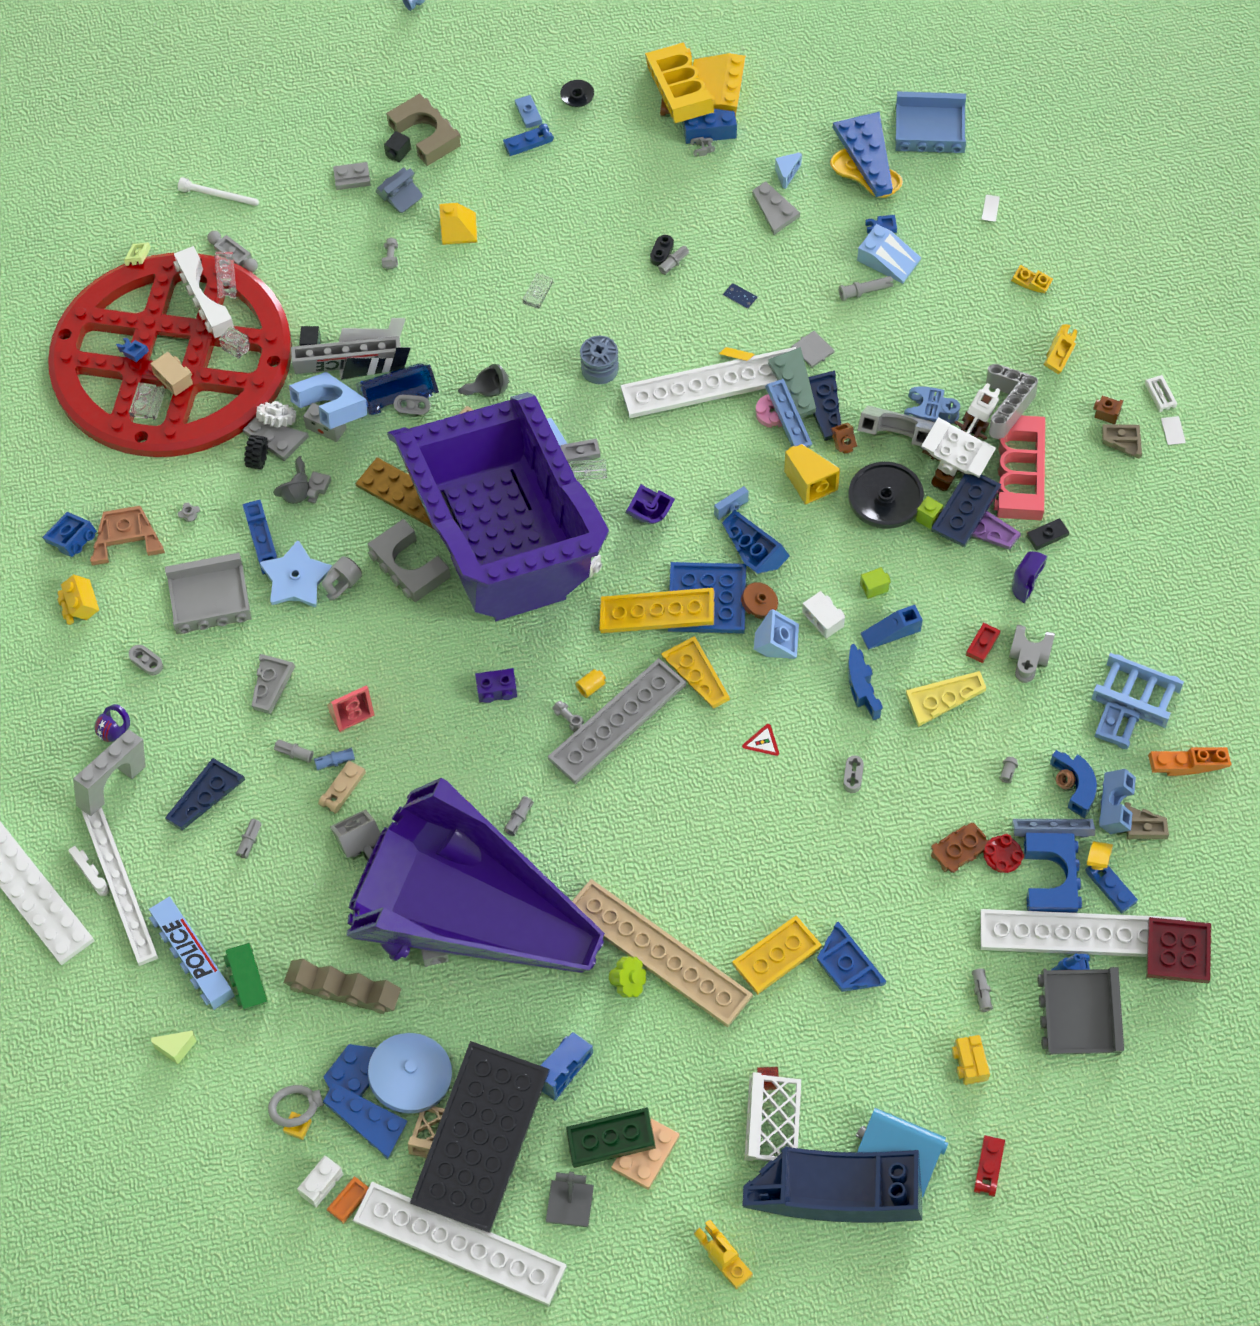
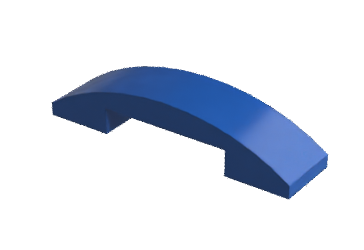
[242,499,277,575]

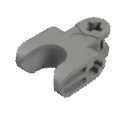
[1009,625,1055,683]

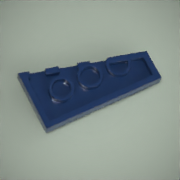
[808,370,841,441]
[165,758,245,830]

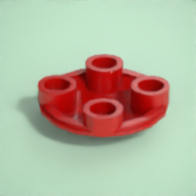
[983,834,1024,873]

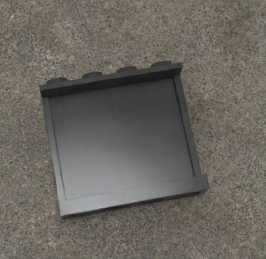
[1038,967,1124,1055]

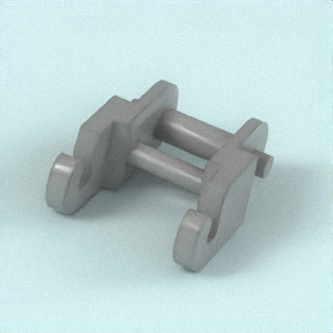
[690,137,715,156]

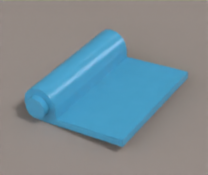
[857,1108,948,1197]

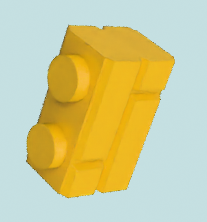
[952,1035,990,1085]

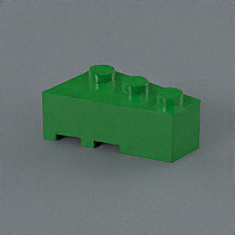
[223,943,268,1010]

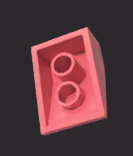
[328,685,375,732]

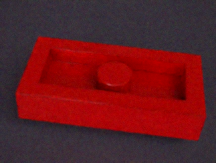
[966,622,1001,663]

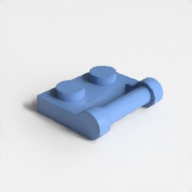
[1094,701,1140,749]

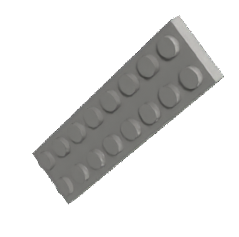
[548,658,686,785]

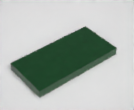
[566,1107,656,1168]

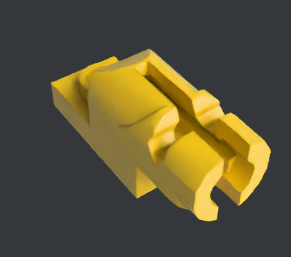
[1043,324,1077,374]
[694,1220,753,1289]

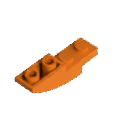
[1148,747,1231,776]

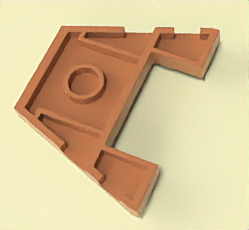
[90,506,165,566]

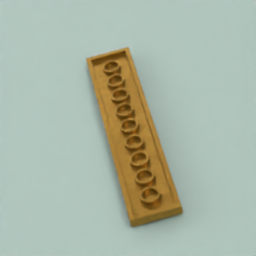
[355,457,435,530]

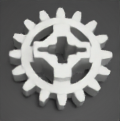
[256,401,296,428]

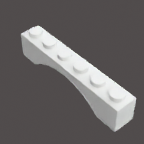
[173,246,235,338]

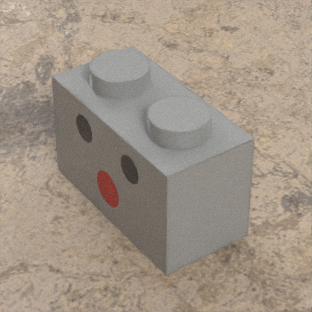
[303,403,346,442]

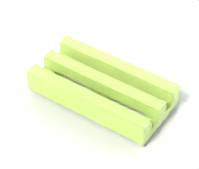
[124,242,150,266]

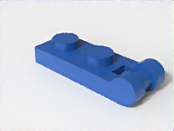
[503,123,554,156]
[1085,865,1138,914]

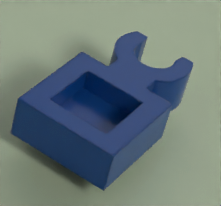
[865,215,897,234]
[116,338,149,362]

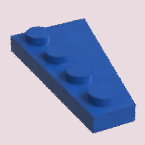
[323,1083,408,1160]

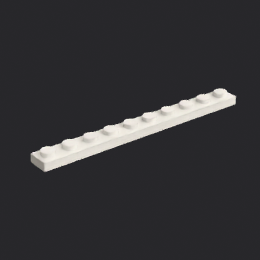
[81,807,159,966]

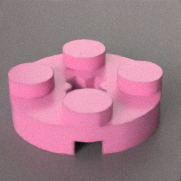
[756,394,782,428]

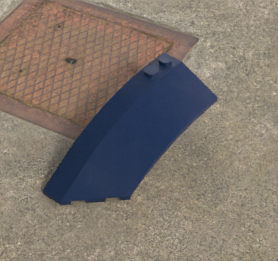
[742,1145,922,1223]

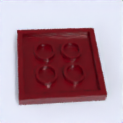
[1146,917,1211,984]

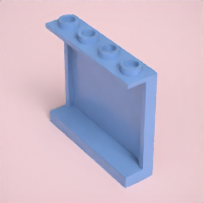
[895,91,966,153]

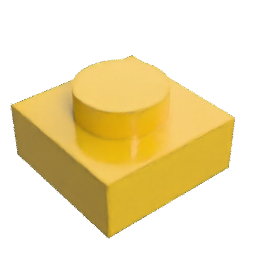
[283,1112,312,1140]

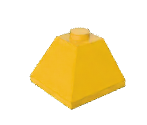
[439,203,477,245]

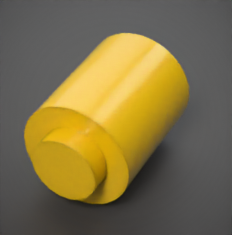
[575,669,606,698]

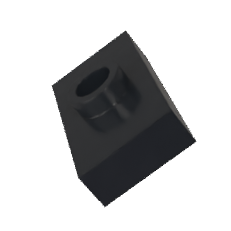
[1027,518,1069,551]

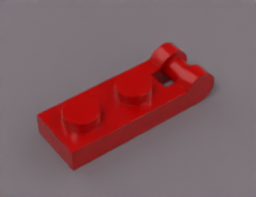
[974,1135,1005,1197]

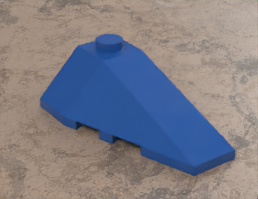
[722,510,790,574]

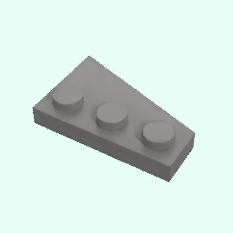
[752,181,800,235]
[252,654,295,714]

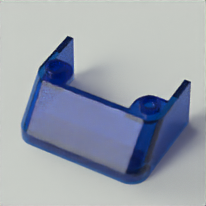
[356,362,439,415]

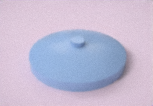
[368,1033,452,1113]

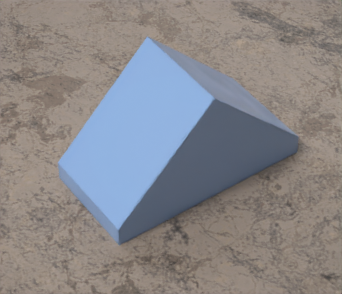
[775,153,802,189]

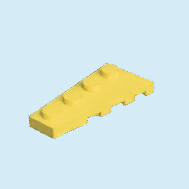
[906,671,986,727]

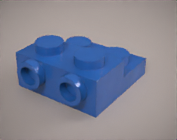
[42,512,97,557]

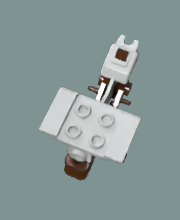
[921,383,1000,491]

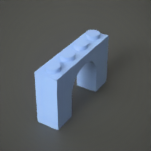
[289,372,368,429]

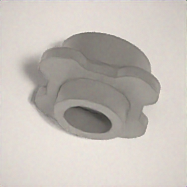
[178,503,200,522]

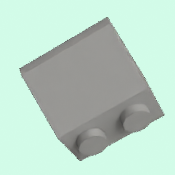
[330,809,380,858]

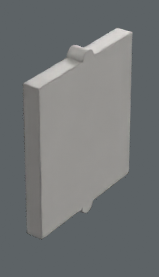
[791,331,835,368]

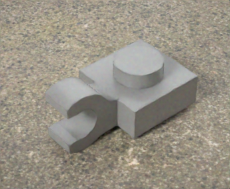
[307,471,331,503]

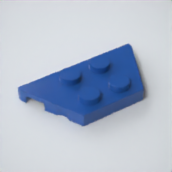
[817,921,886,992]
[323,1044,376,1097]

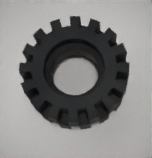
[244,435,268,470]

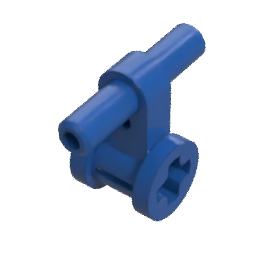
[1051,954,1091,970]

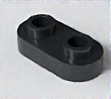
[650,235,674,266]

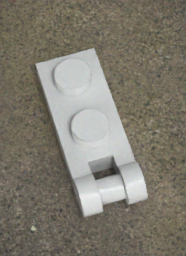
[68,846,109,896]

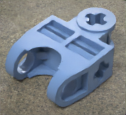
[904,387,960,424]

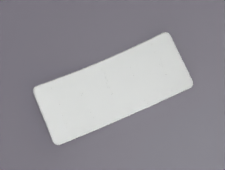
[982,195,1000,221]

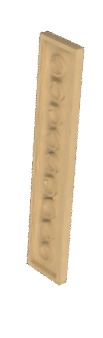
[572,879,753,1027]

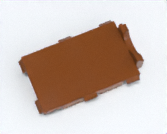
[931,822,989,873]

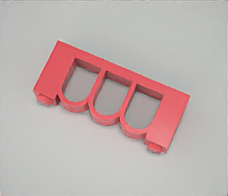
[994,415,1045,521]

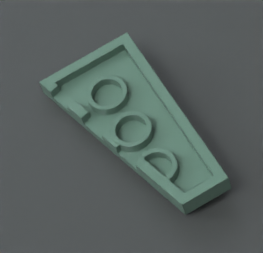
[768,347,816,418]

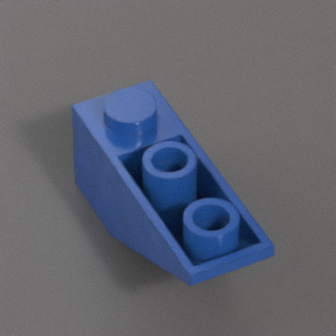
[861,605,923,650]

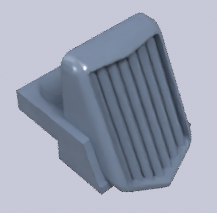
[376,167,422,213]

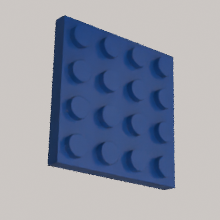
[668,562,746,634]

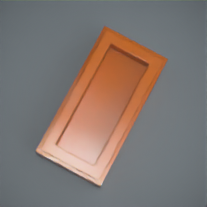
[327,1176,369,1224]

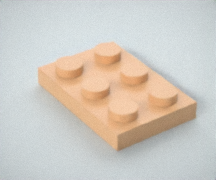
[611,1118,680,1190]

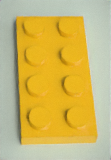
[732,915,822,995]

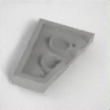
[243,417,309,461]

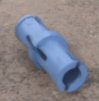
[314,747,355,771]

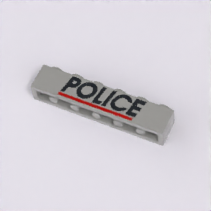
[291,336,401,374]

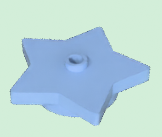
[260,541,332,607]

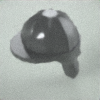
[458,364,509,396]
[273,456,309,504]

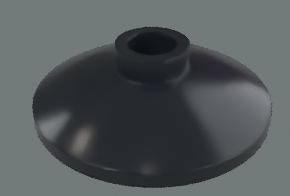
[560,80,594,107]

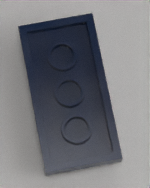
[931,474,1001,548]

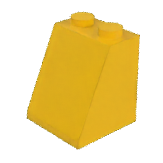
[784,444,840,505]

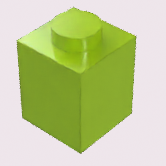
[916,496,943,530]
[860,567,891,599]

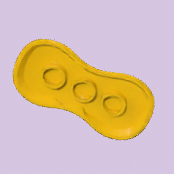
[830,149,903,198]

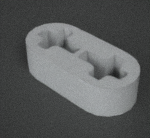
[843,756,864,793]

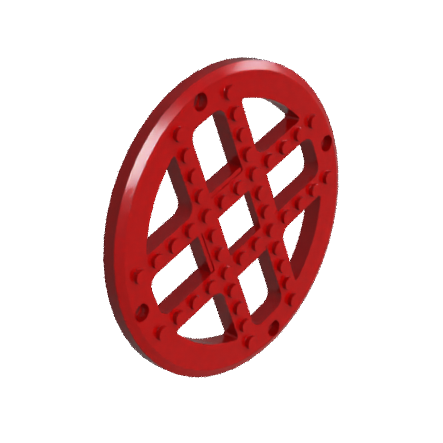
[48,253,292,457]

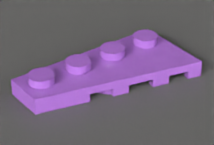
[972,511,1021,550]

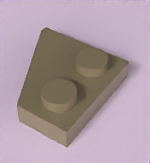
[1102,424,1142,459]
[1124,802,1169,839]

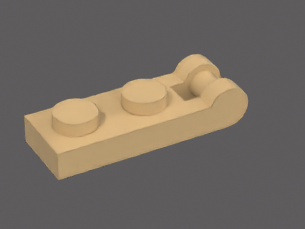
[318,761,366,814]

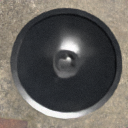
[848,461,924,529]

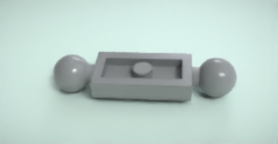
[207,231,258,272]

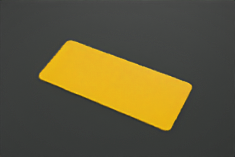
[719,347,755,361]

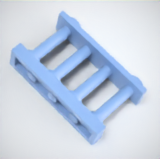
[1092,653,1184,728]

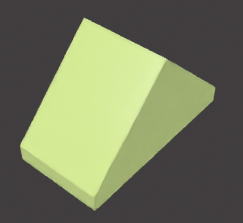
[151,1031,196,1064]

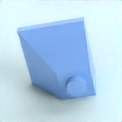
[754,609,799,659]

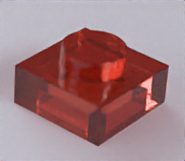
[757,1067,779,1090]

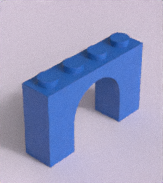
[1024,833,1082,913]

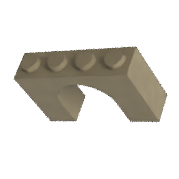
[386,93,461,166]

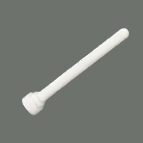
[178,177,259,206]

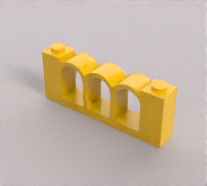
[645,42,716,123]

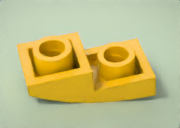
[1011,265,1053,293]
[1087,841,1113,870]

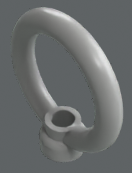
[268,1085,324,1127]

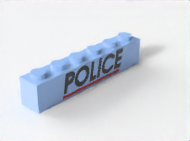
[149,896,235,1010]

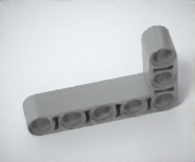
[986,364,1038,439]

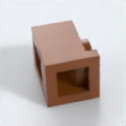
[1093,395,1124,424]
[831,422,857,453]

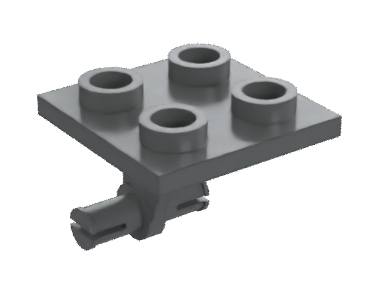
[546,1172,594,1228]

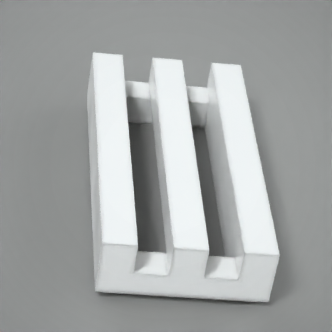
[1145,375,1177,412]

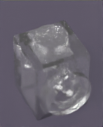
[219,326,250,359]

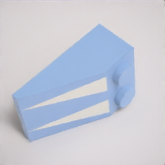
[857,224,921,284]

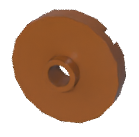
[741,582,778,619]

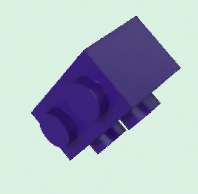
[475,668,517,703]

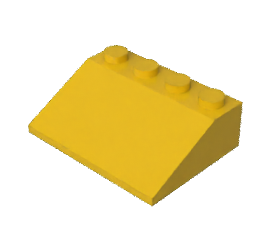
[693,53,746,117]

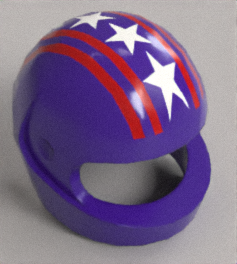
[94,704,130,742]

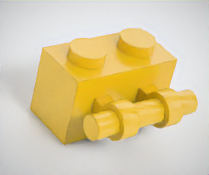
[57,574,99,625]

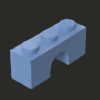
[1099,769,1136,834]

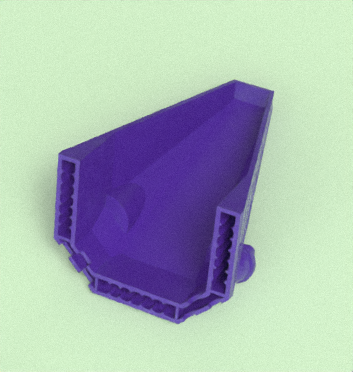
[347,778,605,973]

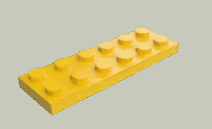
[599,588,714,633]

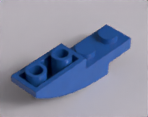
[848,643,883,721]

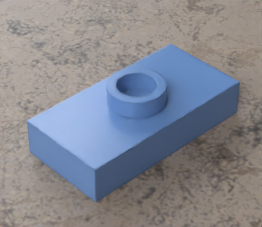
[515,95,542,129]
[714,486,749,520]

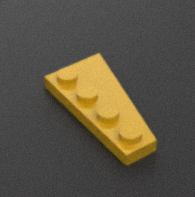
[661,636,730,709]

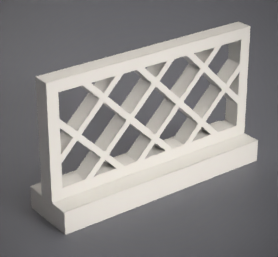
[744,1072,801,1161]

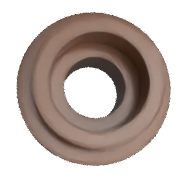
[1056,769,1075,789]

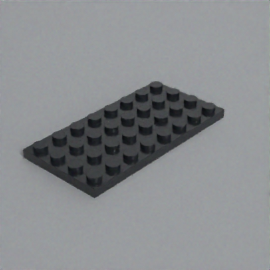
[410,1041,550,1233]

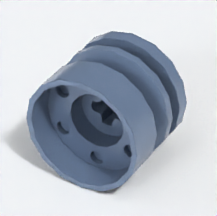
[580,335,619,384]

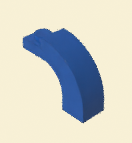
[1050,750,1097,818]

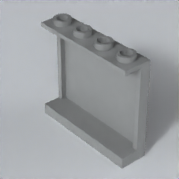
[165,553,252,634]

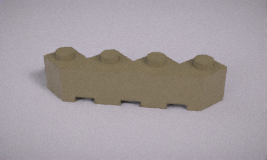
[283,959,401,1014]

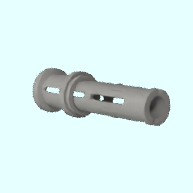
[838,276,893,301]

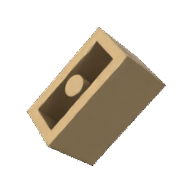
[150,352,193,396]

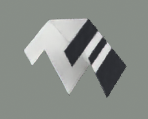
[339,318,411,380]

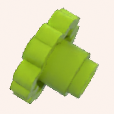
[609,957,646,998]

